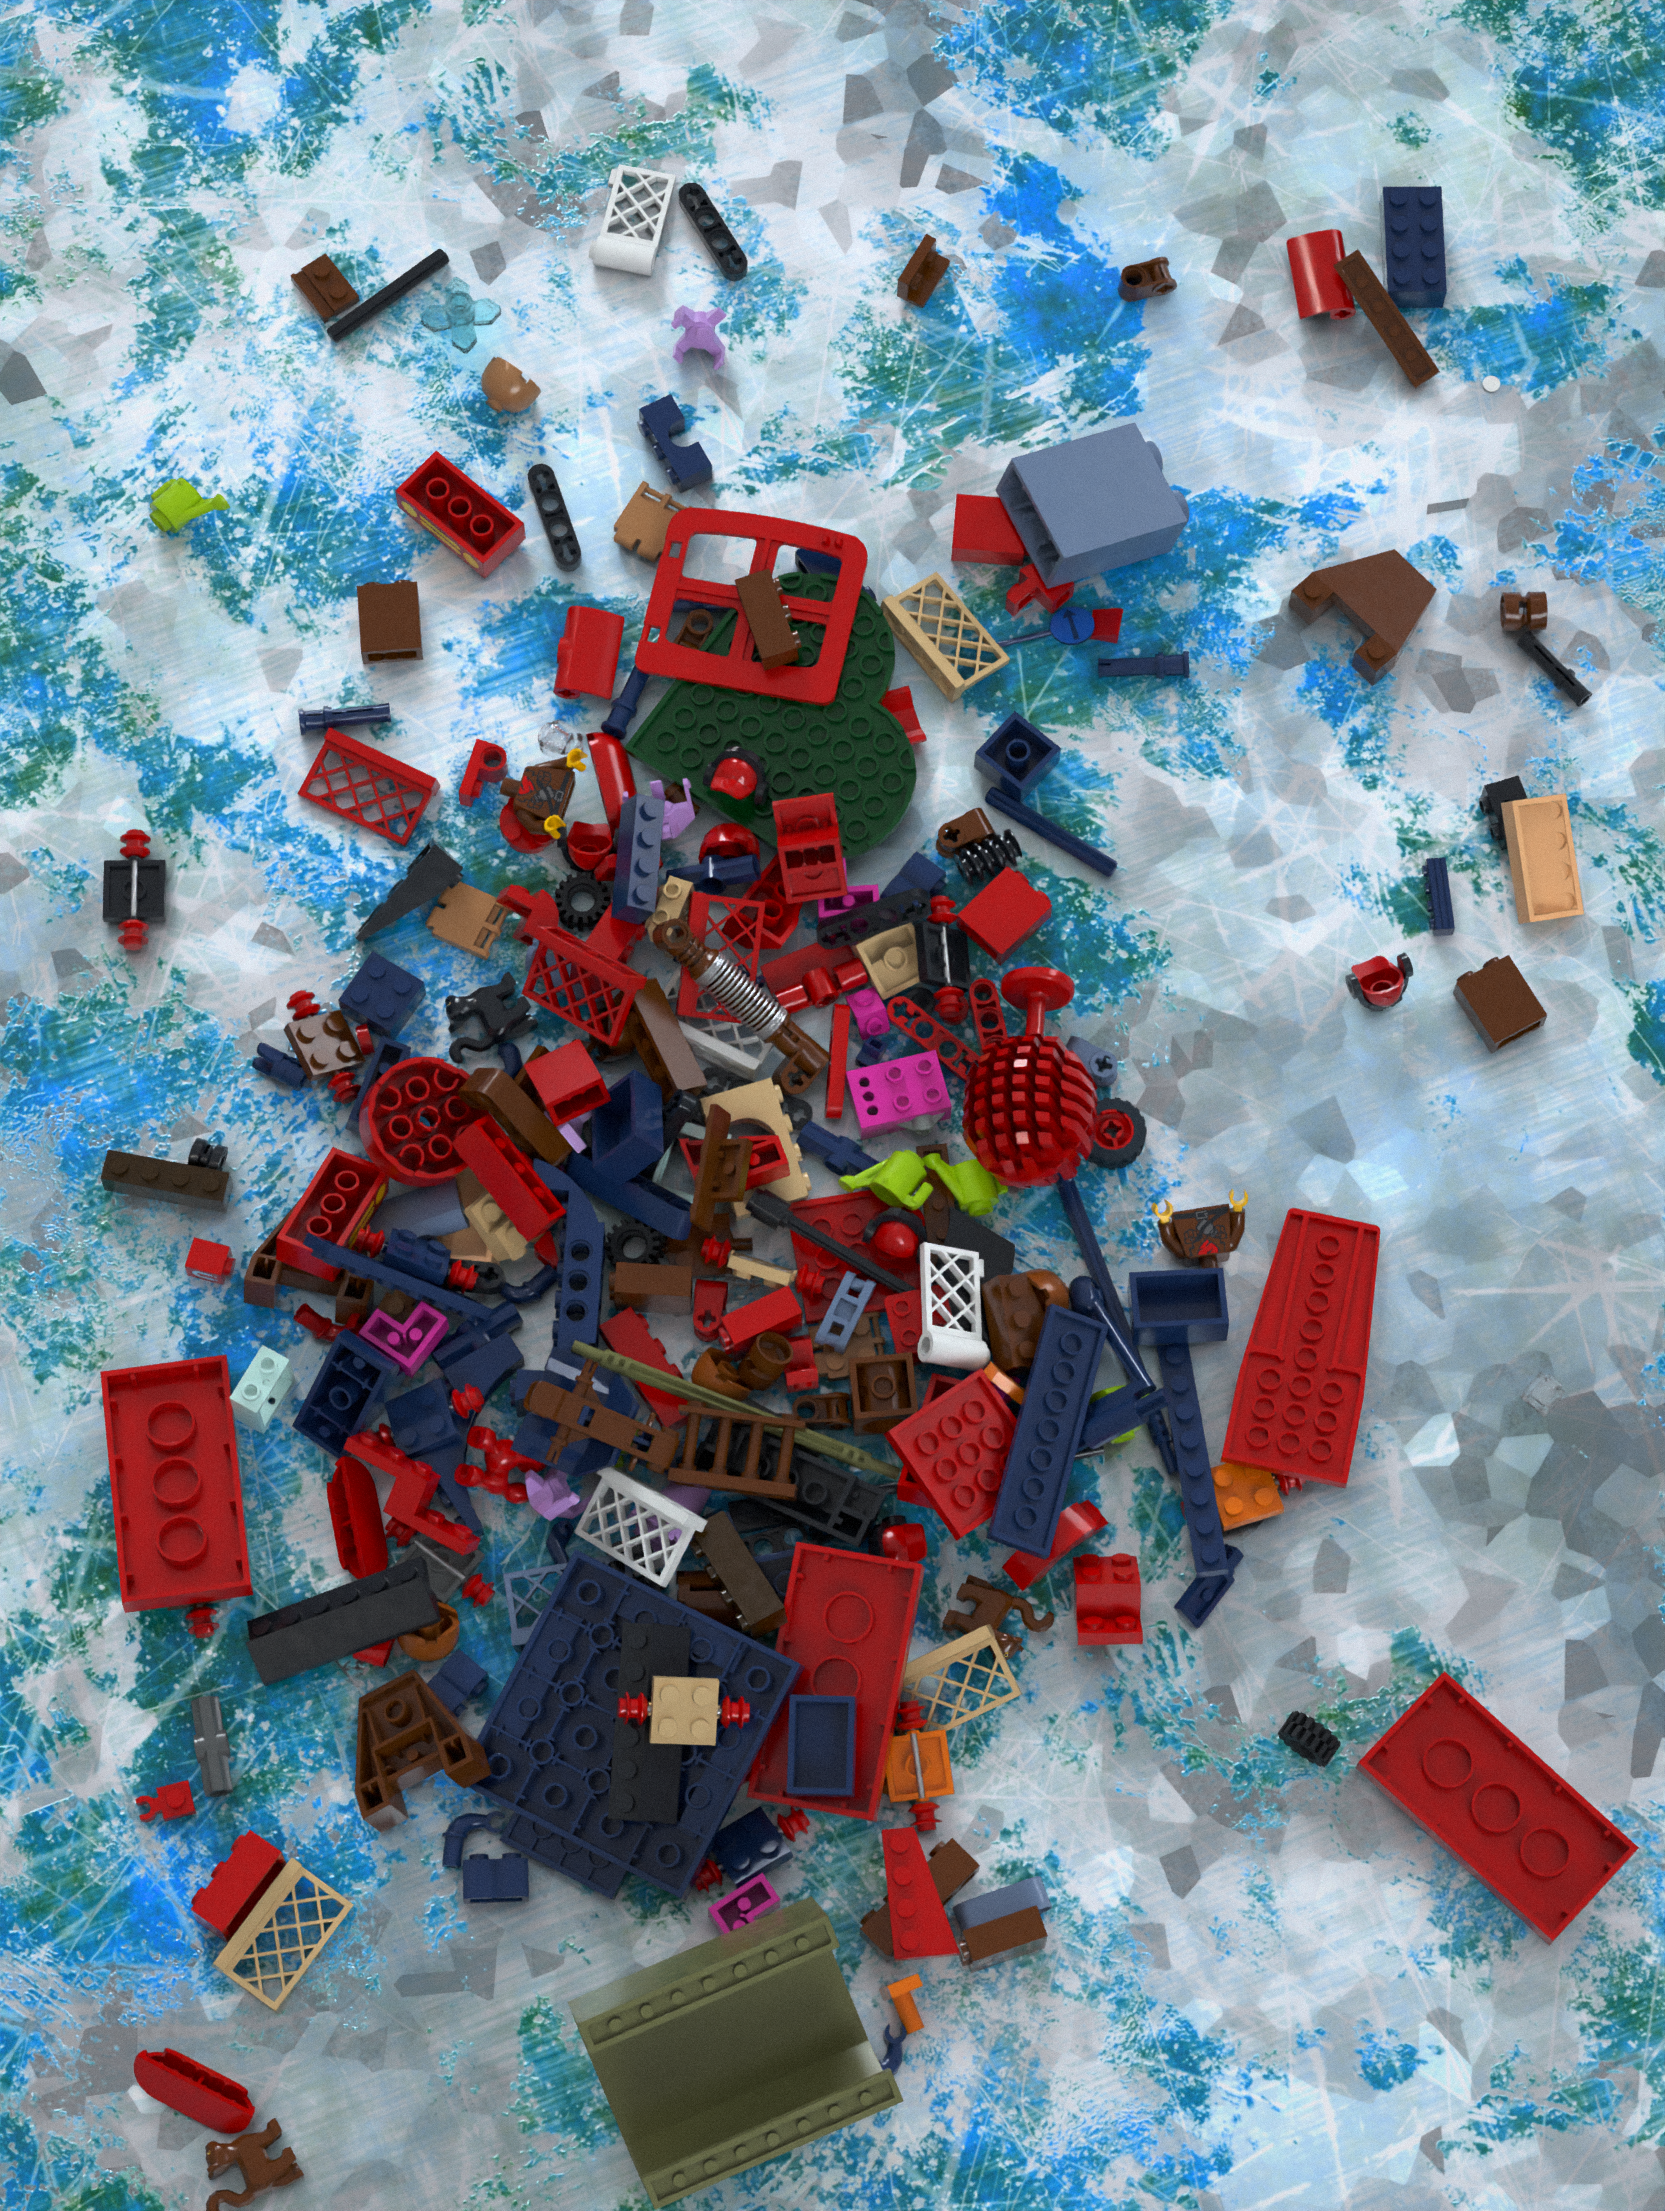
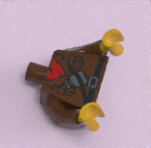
[500,748,588,839]
[1151,1189,1248,1269]

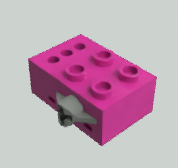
[845,1050,952,1140]

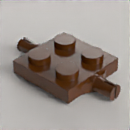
[662,1213,753,1279]

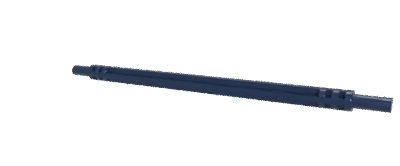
[1056,1173,1178,1476]

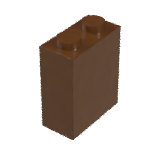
[357,580,423,664]
[1453,955,1547,1054]
[609,1262,693,1315]
[958,1905,1048,1973]

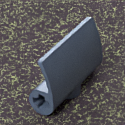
[370,1177,470,1258]

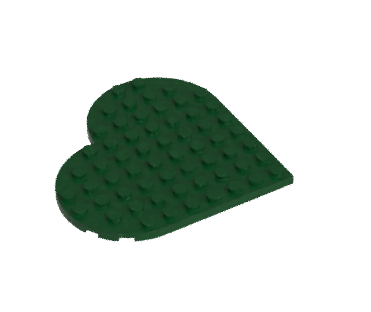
[624,571,917,860]

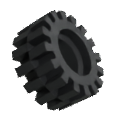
[555,872,610,932]
[604,1217,665,1269]
[1278,1711,1341,1767]

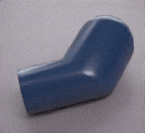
[497,1043,523,1080]
[546,1521,574,1565]

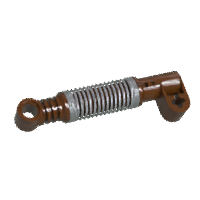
[652,918,831,1095]

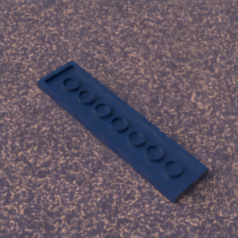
[986,1304,1109,1560]

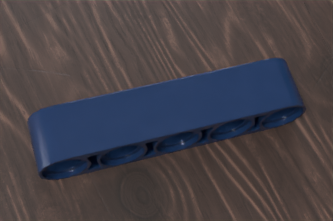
[563,1146,693,1240]

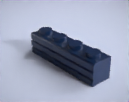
[1422,857,1455,936]

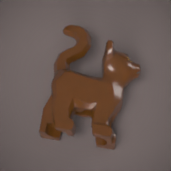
[942,1574,1054,1665]
[205,2118,304,2211]

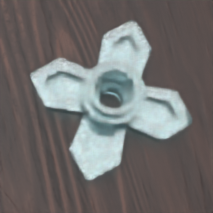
[420,277,501,354]

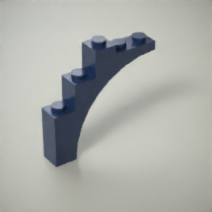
[413,1331,525,1537]

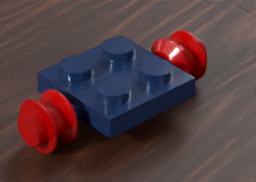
[353,1224,478,1294]
[366,1378,484,1459]
[694,1806,810,1894]

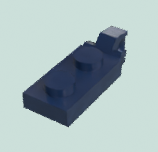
[1173,1544,1244,1629]

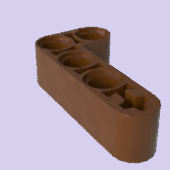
[458,1068,573,1168]

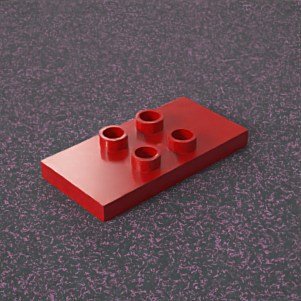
[100,1355,253,1613]
[746,1542,925,1822]
[1356,1671,1639,1946]

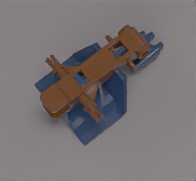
[510,1346,684,1477]

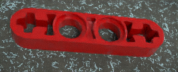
[886,996,982,1083]
[824,1003,850,1120]

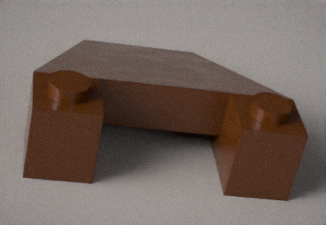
[1288,549,1437,686]
[244,1198,374,1324]
[355,1669,492,1833]

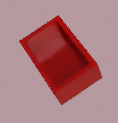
[191,1830,286,1944]

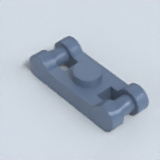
[814,1271,877,1355]

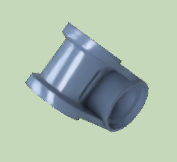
[1065,1036,1118,1087]

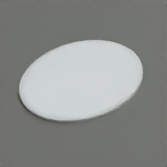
[1482,376,1500,392]

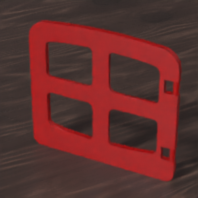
[635,507,868,706]

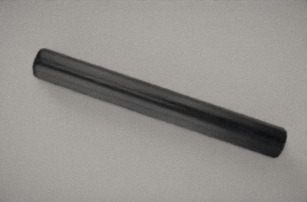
[327,249,450,343]

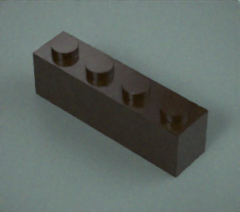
[100,1149,233,1213]
[689,1510,788,1640]

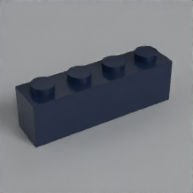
[611,793,665,925]

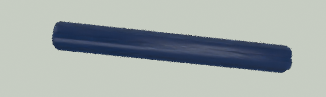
[985,787,1118,877]

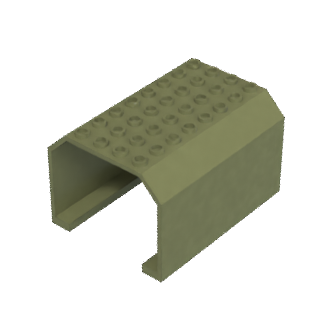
[568,1896,904,2210]

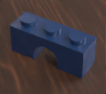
[637,394,712,493]

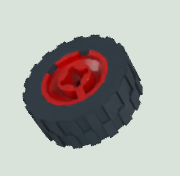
[1087,1097,1147,1170]

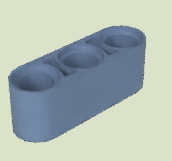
[953,1876,1052,1933]

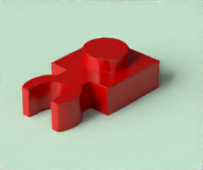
[136,1780,196,1822]

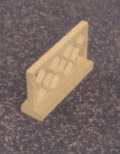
[880,572,1010,703]
[895,1624,1022,1736]
[212,1857,354,2011]

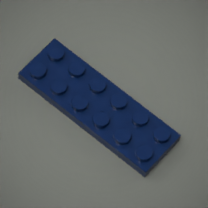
[303,1233,492,1322]

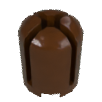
[676,1570,748,1633]

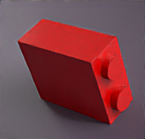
[951,494,1030,567]
[956,866,1052,966]
[523,1039,611,1127]
[718,1285,803,1362]

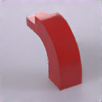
[1002,1500,1108,1591]

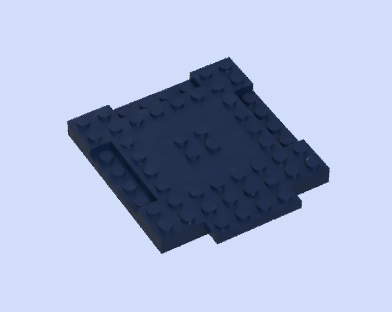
[469,1549,805,1900]

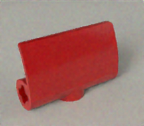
[1286,229,1356,320]
[553,606,625,700]
[760,935,868,1015]

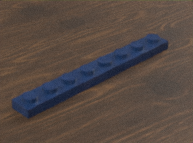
[1157,1343,1228,1578]

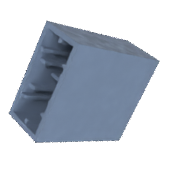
[995,422,1189,589]

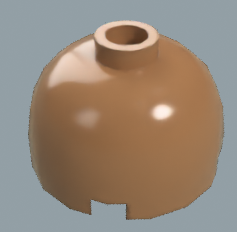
[481,357,541,413]

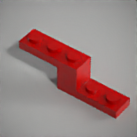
[343,1432,481,1556]

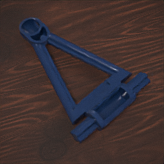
[1068,1276,1172,1453]

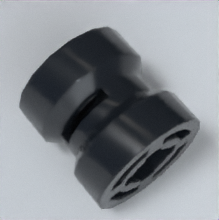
[187,1137,228,1171]

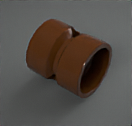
[1500,591,1548,631]
[738,1331,794,1391]

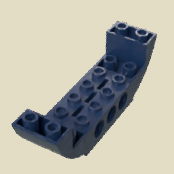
[509,1158,606,1417]

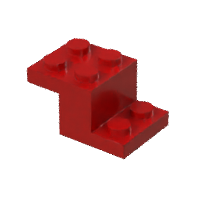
[772,792,848,904]
[1072,1553,1143,1645]

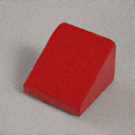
[1089,608,1123,644]
[534,1230,559,1272]

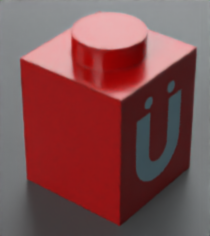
[185,1237,236,1285]

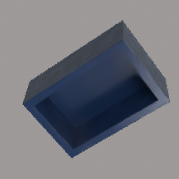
[591,1069,664,1186]
[1127,1268,1229,1346]
[787,1695,857,1797]

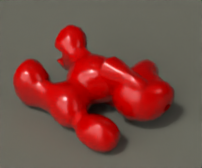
[454,1426,548,1505]

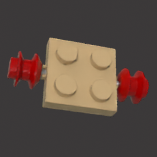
[700,1234,826,1298]
[617,1676,750,1746]

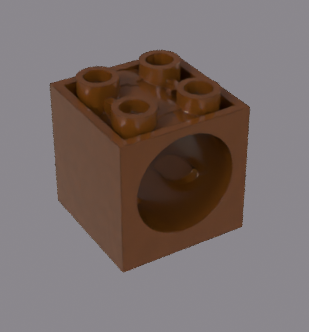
[848,1352,918,1437]

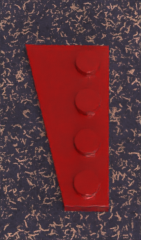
[881,1827,960,1962]

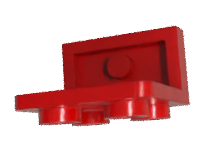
[884,1285,952,1367]

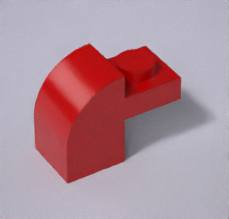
[1005,563,1075,617]
[496,884,559,947]
[783,1334,819,1393]

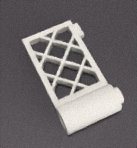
[589,164,676,276]
[917,1242,990,1372]

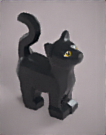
[445,972,538,1064]

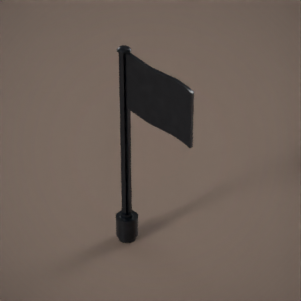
[745,1187,1015,1352]

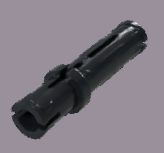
[1517,631,1592,707]

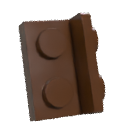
[897,234,950,308]

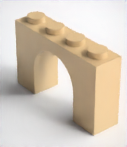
[699,1078,812,1222]

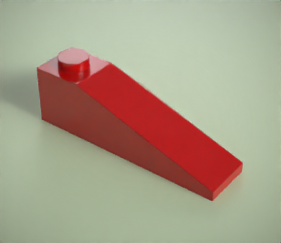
[722,853,803,949]

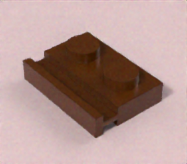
[290,253,360,324]

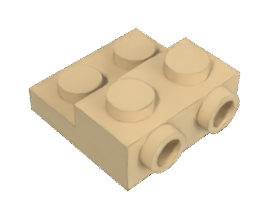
[645,876,695,959]
[851,922,919,1001]
[463,1190,546,1262]

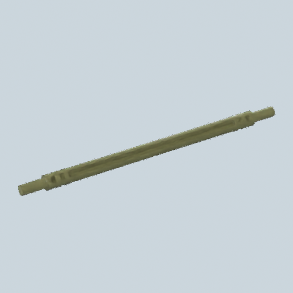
[571,1340,901,1480]

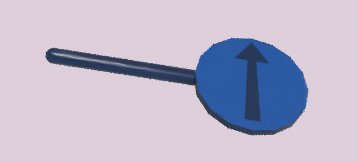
[997,606,1095,647]

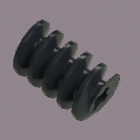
[953,829,1022,887]

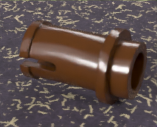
[664,783,701,816]

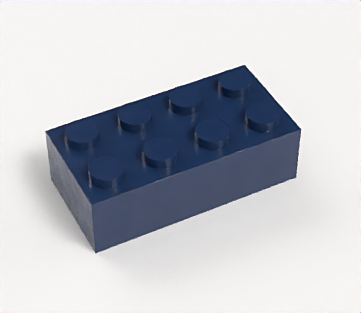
[1379,186,1447,308]

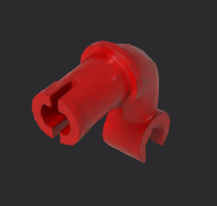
[293,1303,365,1343]

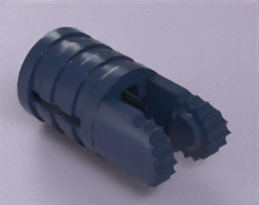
[252,1042,308,1091]

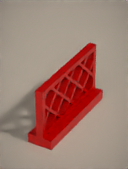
[297,727,440,847]
[675,891,766,1025]
[521,926,647,1046]

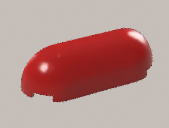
[586,732,638,841]
[327,1456,388,1579]
[134,2048,255,2134]

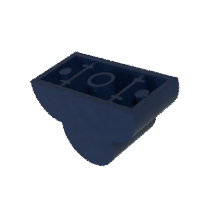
[292,1329,406,1459]

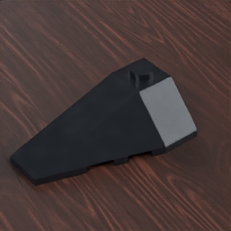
[354,838,463,942]

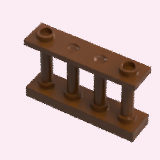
[667,1401,807,1501]

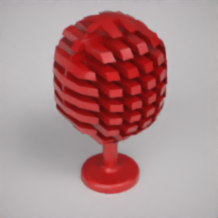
[962,966,1098,1189]

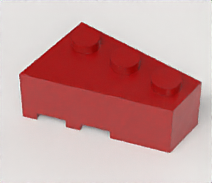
[679,1135,790,1191]

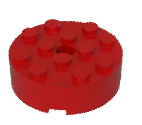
[359,1057,489,1187]

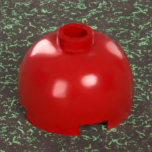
[698,823,760,864]

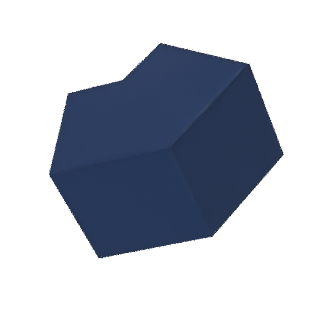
[855,1035,888,1068]

